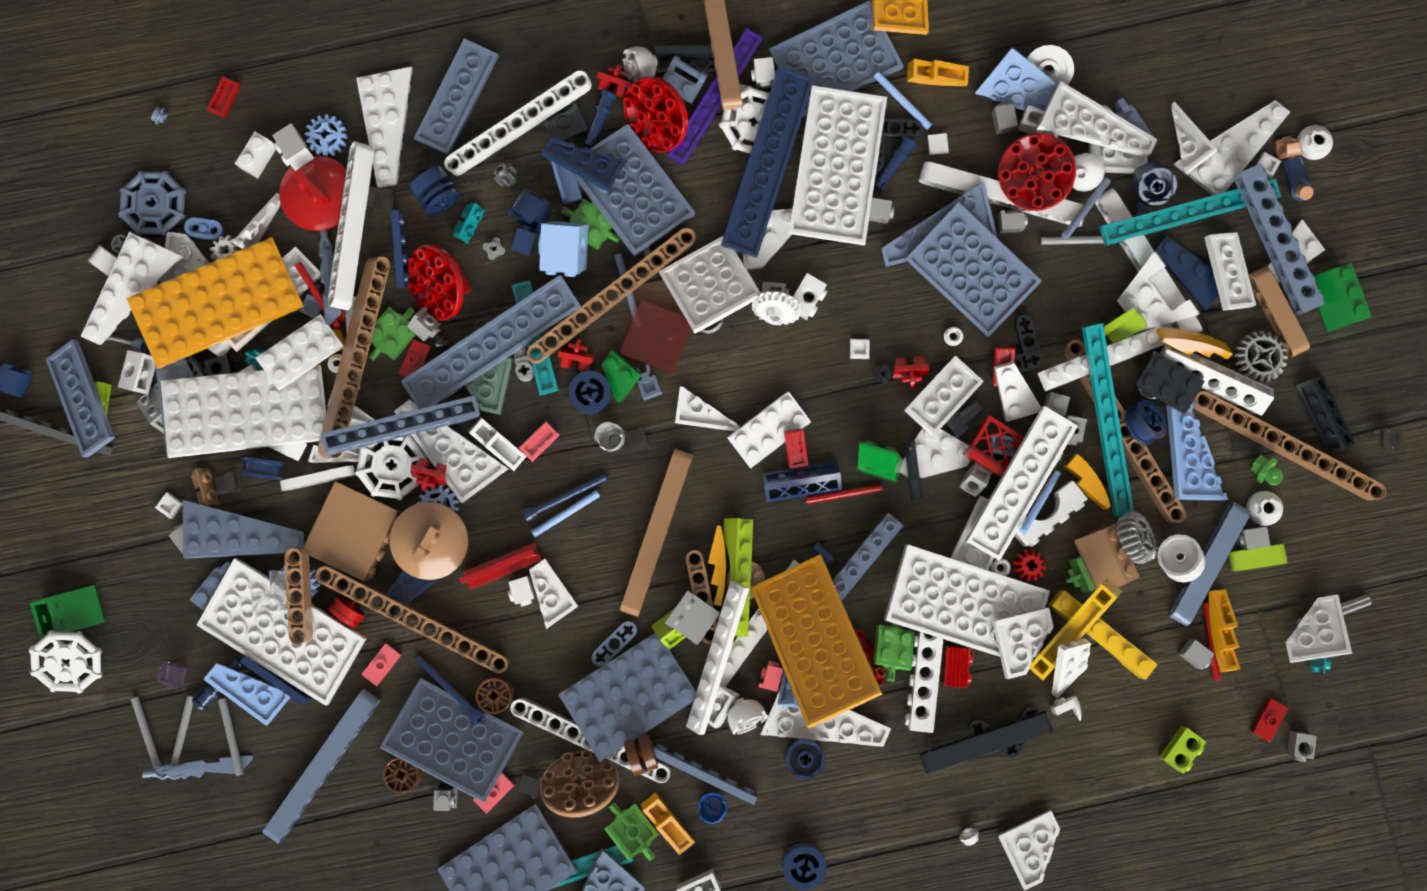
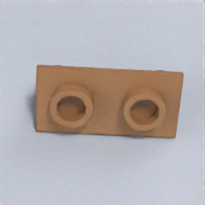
[191,468,219,507]

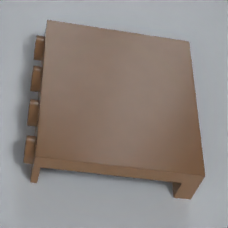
[303,482,402,581]

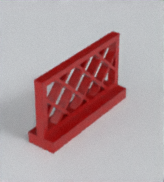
[962,415,1024,479]
[459,543,542,590]

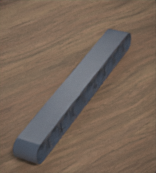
[263,689,380,844]

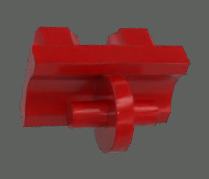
[597,64,631,98]
[558,339,595,372]
[893,356,929,388]
[411,458,447,492]

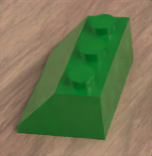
[1314,263,1372,332]

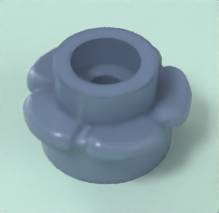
[151,106,168,125]

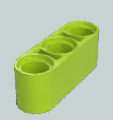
[1229,544,1288,572]

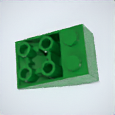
[858,440,903,482]
[30,585,106,640]

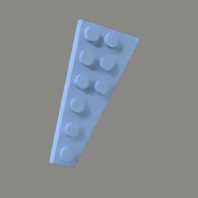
[975,47,1058,111]
[1167,404,1228,501]

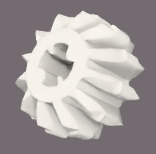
[210,235,241,261]

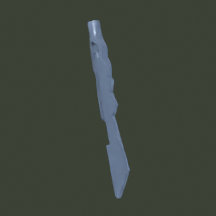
[319,230,341,325]
[142,755,253,780]

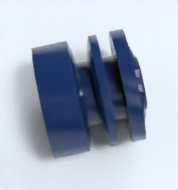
[409,166,461,217]

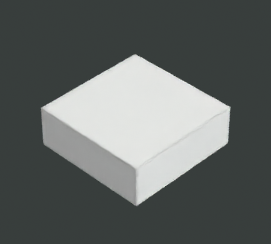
[927,133,949,155]
[1256,152,1281,179]
[850,339,869,359]
[155,492,183,519]

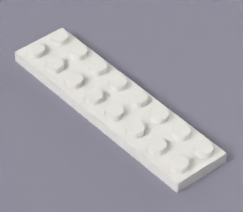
[965,406,1077,561]

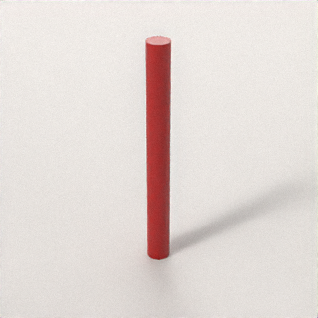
[295,262,341,330]
[806,484,883,504]
[1202,602,1221,681]

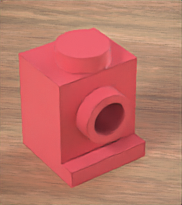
[758,661,783,692]

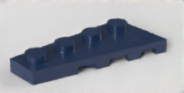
[541,137,627,192]
[391,210,408,288]
[1154,235,1219,311]
[379,570,440,616]

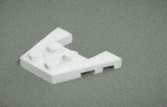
[1117,252,1200,332]
[308,393,376,463]

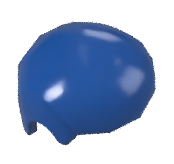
[698,792,728,824]

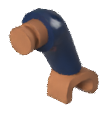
[1275,136,1313,201]

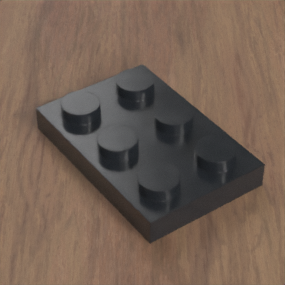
[530,79,588,142]
[1134,351,1205,415]

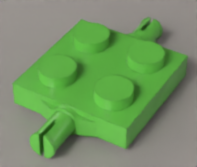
[561,199,620,250]
[368,307,416,361]
[873,623,915,681]
[605,802,659,861]

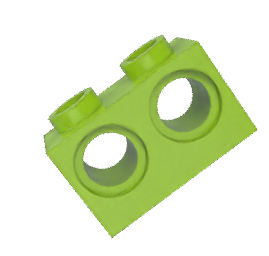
[1159,726,1206,774]

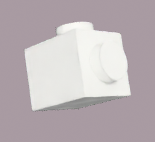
[751,57,775,89]
[508,576,536,607]

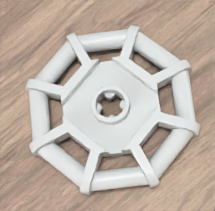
[719,86,769,153]
[355,435,427,500]
[29,630,103,693]

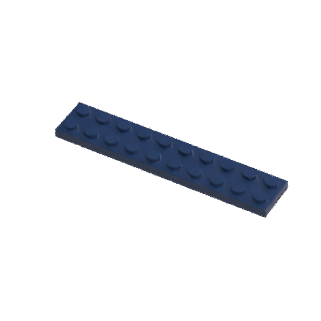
[720,66,814,258]

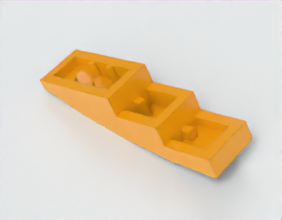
[1156,328,1232,360]
[708,525,726,606]
[1209,589,1240,672]

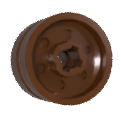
[476,676,515,714]
[624,733,659,776]
[383,757,423,793]

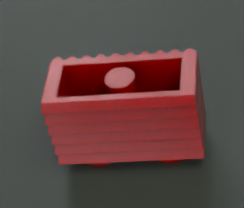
[942,646,973,688]

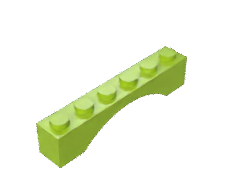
[723,518,753,636]

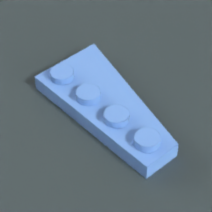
[204,663,290,726]

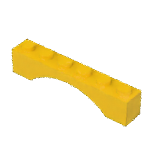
[1029,578,1123,680]
[1048,590,1158,680]

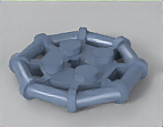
[118,170,187,237]

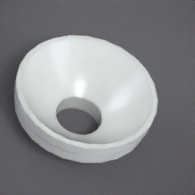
[1297,125,1333,160]
[1246,491,1283,526]

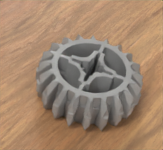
[1233,331,1288,383]
[1116,511,1157,564]

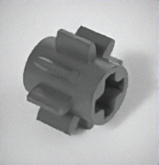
[494,163,518,187]

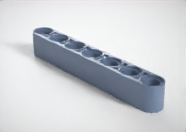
[1169,501,1251,626]

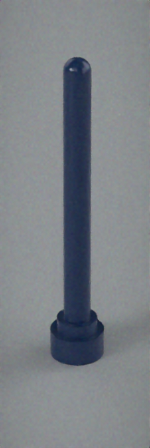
[521,474,608,523]
[415,655,486,724]

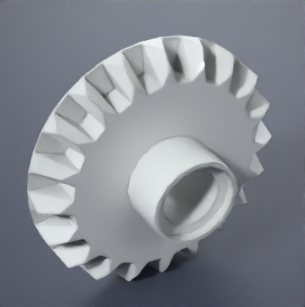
[1027,44,1074,85]
[752,291,802,325]

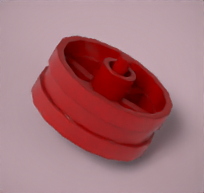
[328,596,365,628]

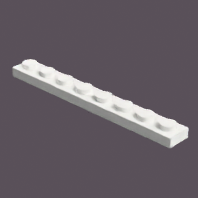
[1038,323,1175,391]
[720,560,799,687]
[686,581,749,735]

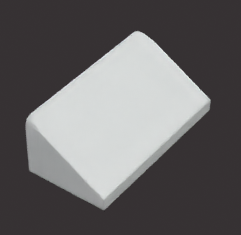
[708,685,739,728]

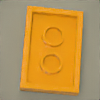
[872,0,929,35]

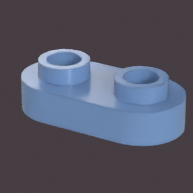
[184,217,224,241]

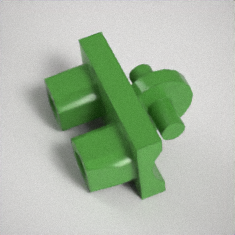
[1251,455,1283,485]
[1066,557,1095,593]

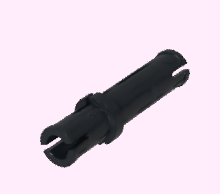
[903,442,923,500]

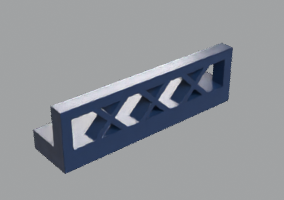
[762,461,842,503]
[240,655,313,706]

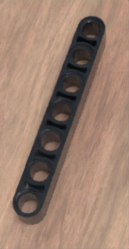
[919,711,1054,774]

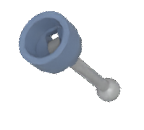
[106,336,148,354]

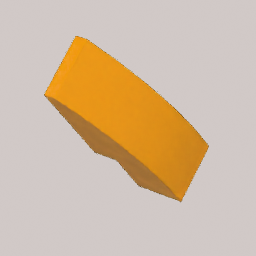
[907,59,969,86]
[1064,454,1111,510]
[641,792,695,855]

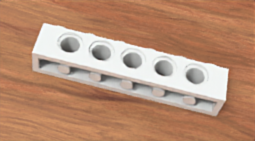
[1160,343,1274,416]
[905,631,943,733]

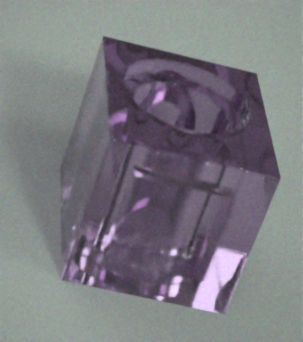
[156,662,188,688]

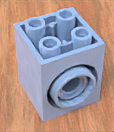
[538,221,588,276]

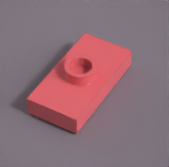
[519,422,560,462]
[362,643,402,686]
[473,772,515,814]

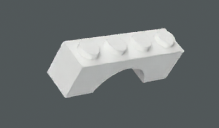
[1014,481,1087,547]

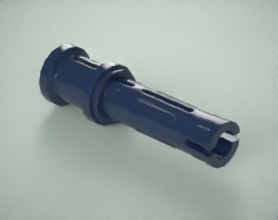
[584,90,617,148]
[874,136,917,191]
[192,658,244,711]

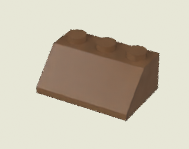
[1074,523,1139,590]

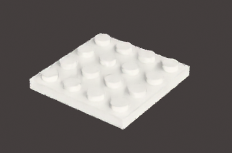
[659,236,761,333]

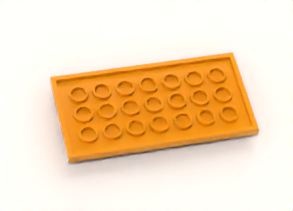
[126,238,304,369]
[751,554,882,728]

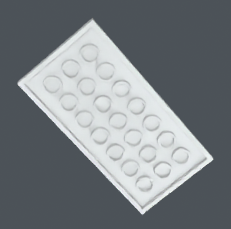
[789,86,887,245]
[161,364,326,458]
[884,545,1050,657]
[197,558,367,706]

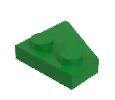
[601,350,642,403]

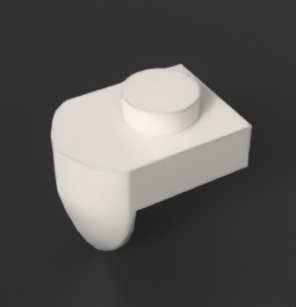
[1050,696,1082,721]

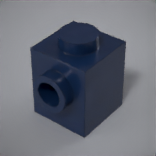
[511,225,536,255]

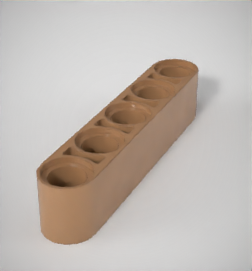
[1248,266,1310,358]
[285,547,313,645]
[686,550,717,644]

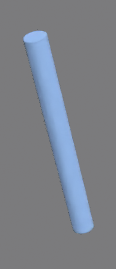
[873,71,932,129]
[1019,470,1061,534]
[531,490,600,537]

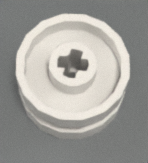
[1157,534,1206,582]

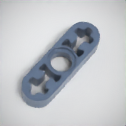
[592,621,637,666]

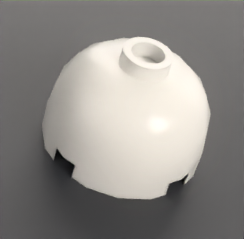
[623,46,657,82]
[1073,153,1105,192]
[728,698,768,735]

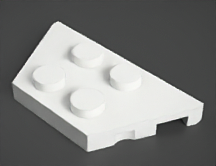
[1051,638,1091,698]

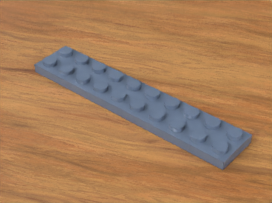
[401,275,582,409]

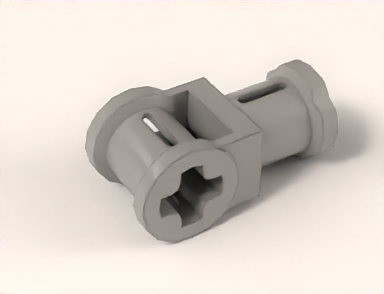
[513,345,534,382]

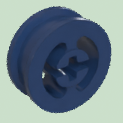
[568,371,612,415]
[1124,399,1167,445]
[239,457,285,480]
[782,842,827,890]

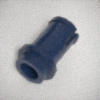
[811,542,836,566]

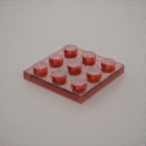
[620,300,692,374]

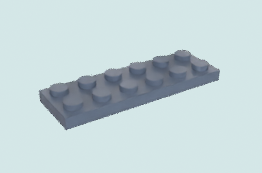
[414,38,499,156]
[46,339,115,458]

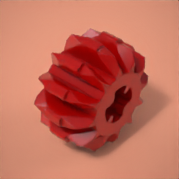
[1013,549,1047,582]

